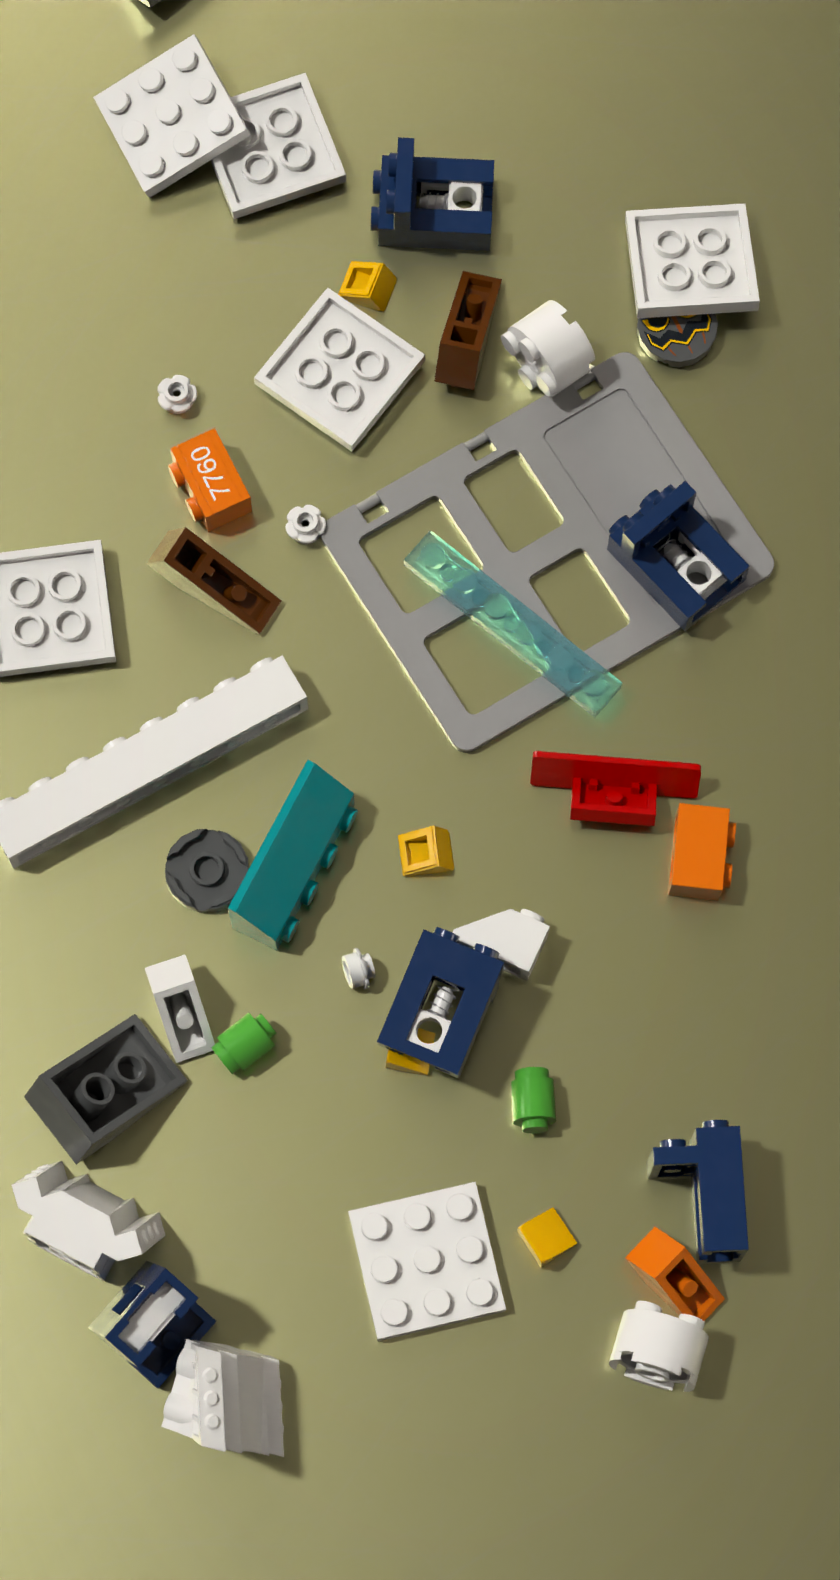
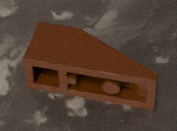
[434,271,502,390]
[147,527,282,634]

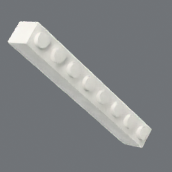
[0,655,308,869]

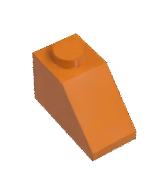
[625,1227,725,1321]

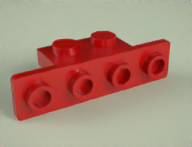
[530,751,701,826]

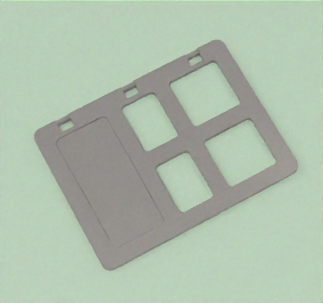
[321,352,774,753]

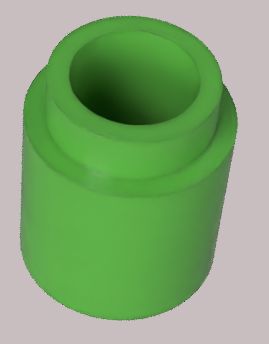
[211,1012,277,1074]
[511,1067,556,1134]

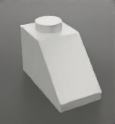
[452,909,550,981]
[145,955,215,1063]

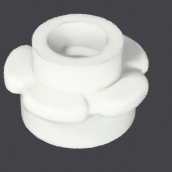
[157,375,197,414]
[285,505,326,544]
[342,948,376,989]

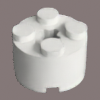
[501,300,595,397]
[609,1301,709,1392]

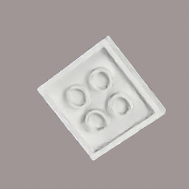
[93,34,251,198]
[211,73,346,219]
[625,203,760,318]
[254,288,425,452]
[0,540,116,677]
[348,1182,506,1341]

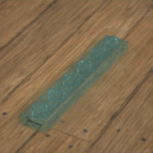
[404,530,622,718]

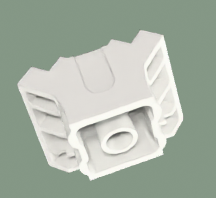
[12,1161,166,1281]
[161,1339,284,1457]

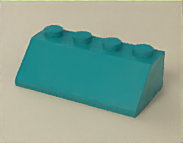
[228,760,358,951]

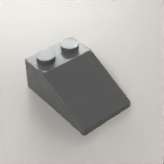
[24,1014,188,1165]

